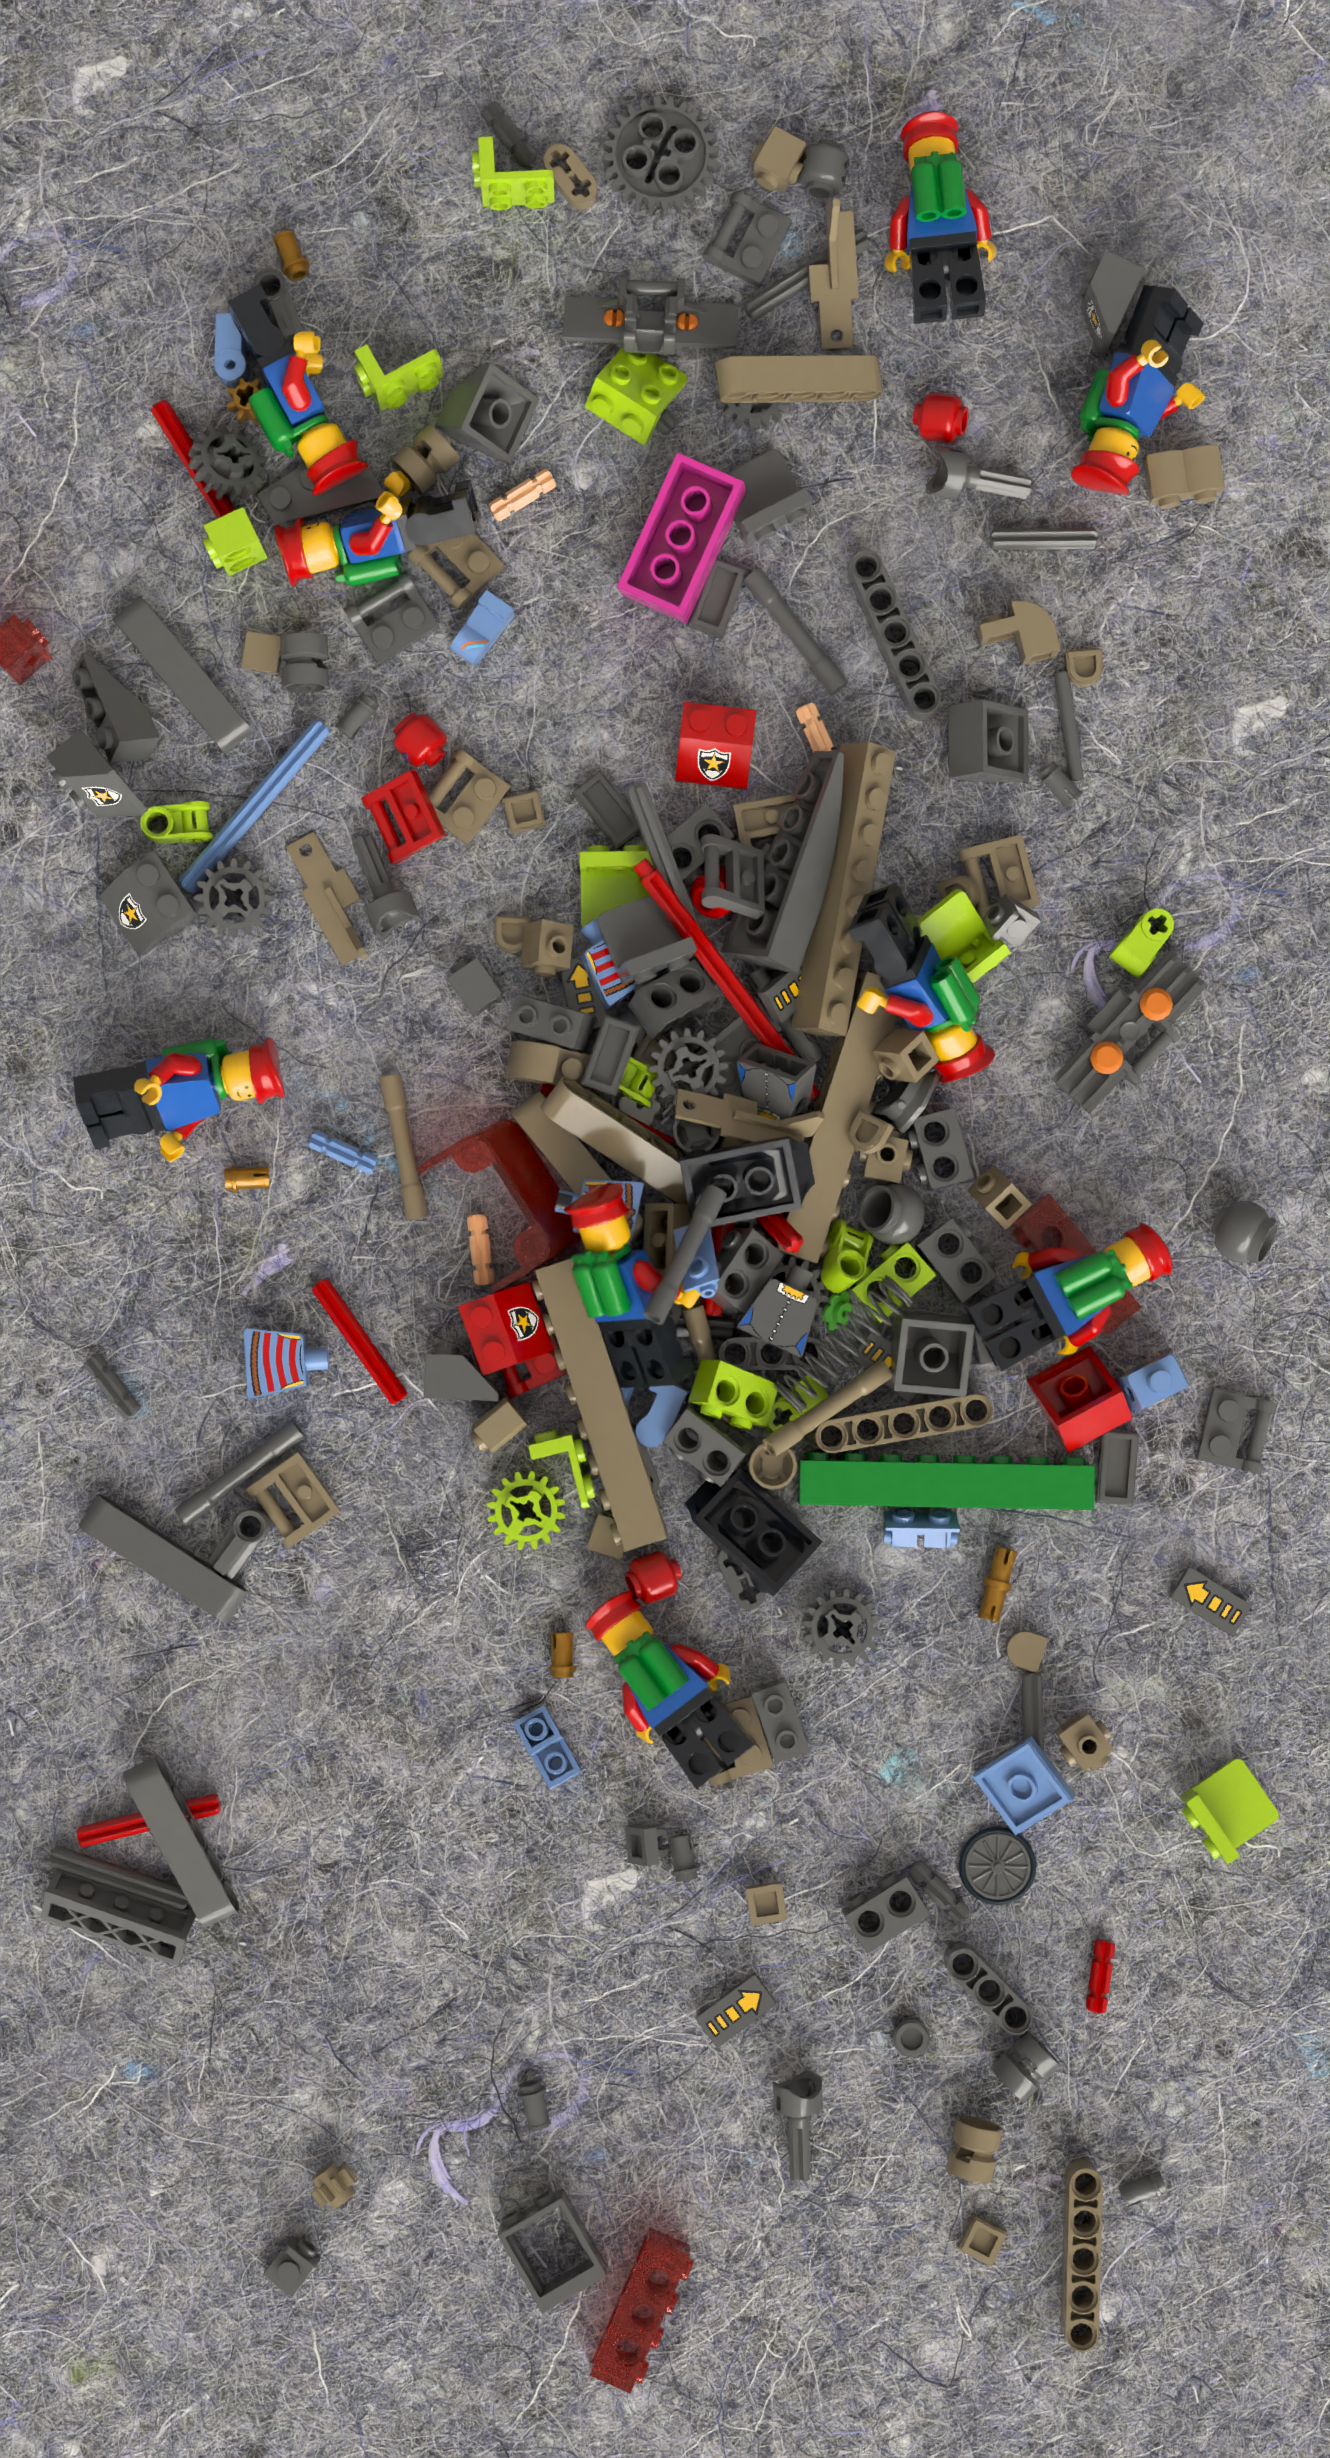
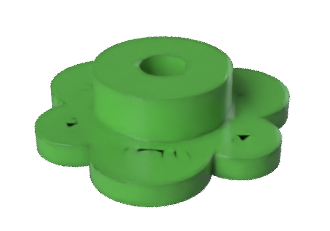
[822,1291,852,1331]

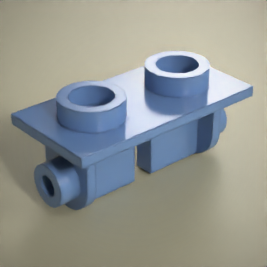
[673,1225,720,1298]
[883,1508,959,1548]

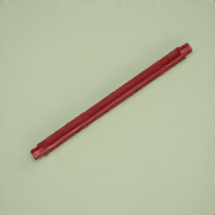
[633,858,820,1101]

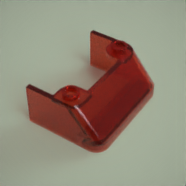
[416,1119,581,1293]

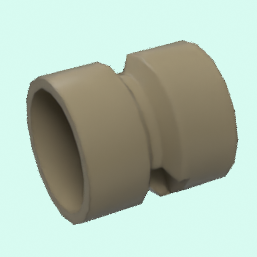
[390,424,459,495]
[748,1442,797,1489]
[946,2116,1003,2183]

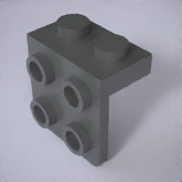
[726,449,813,545]
[597,895,697,985]

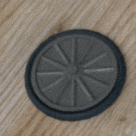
[959,1827,1036,1905]

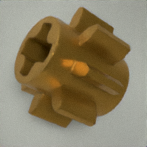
[226,377,261,425]

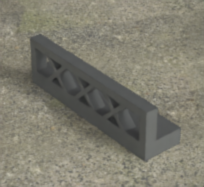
[40,1869,196,1966]

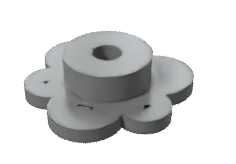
[618,1088,661,1126]

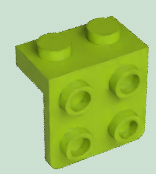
[472,136,555,211]
[353,344,443,411]
[584,348,688,446]
[580,845,653,927]
[917,889,1011,983]
[528,1429,596,1509]
[1178,1758,1279,1864]

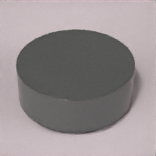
[892,2018,930,2057]

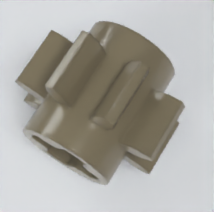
[310,2161,357,2209]

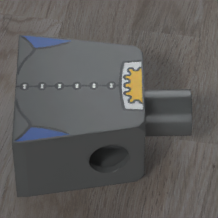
[737,1043,816,1121]
[736,1264,818,1358]

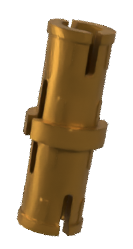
[977,1545,1018,1623]

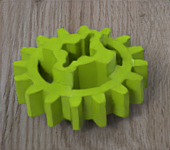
[487,1470,566,1550]

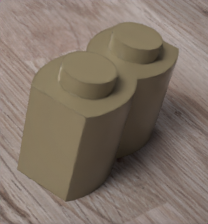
[1143,444,1225,509]
[469,1396,529,1453]

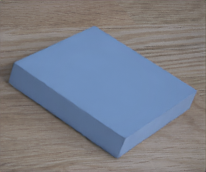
[972,1736,1075,1836]

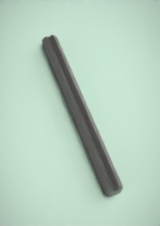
[626,782,717,986]

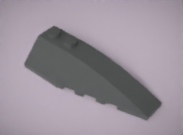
[721,751,844,973]

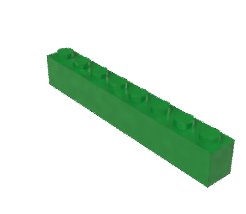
[798,1452,1095,1510]

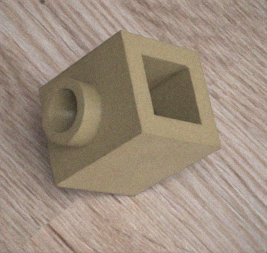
[751,126,806,193]
[521,919,574,978]
[872,1028,940,1083]
[967,1165,1032,1230]

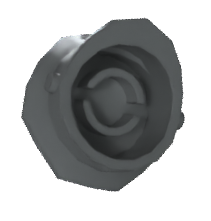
[873,1071,939,1134]

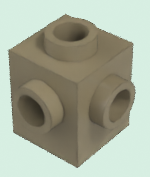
[858,1130,913,1184]
[1054,1710,1114,1771]

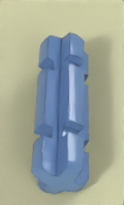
[308,1130,378,1174]

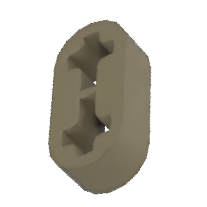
[543,144,598,210]

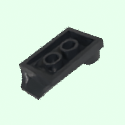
[679,1136,815,1227]
[685,1468,823,1597]

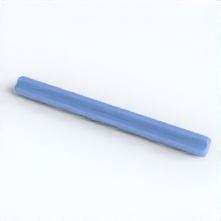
[178,719,330,894]

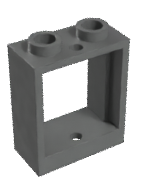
[498,2188,607,2314]

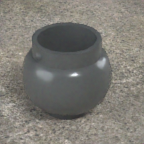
[859,1183,925,1245]
[1211,1201,1279,1265]

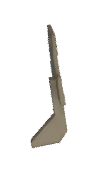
[808,198,859,350]
[286,831,369,966]
[675,1089,825,1143]

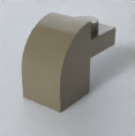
[976,601,1061,666]
[505,1041,591,1087]

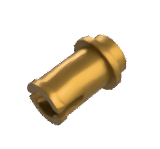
[273,230,310,281]
[224,1165,270,1194]
[548,1632,577,1678]

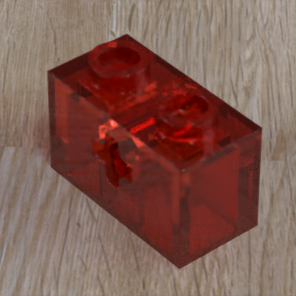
[0,614,52,686]

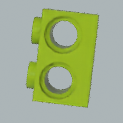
[202,507,268,576]
[850,1242,936,1323]
[688,1360,777,1431]

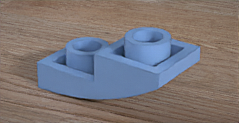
[513,1705,583,1790]

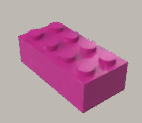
[617,452,747,624]

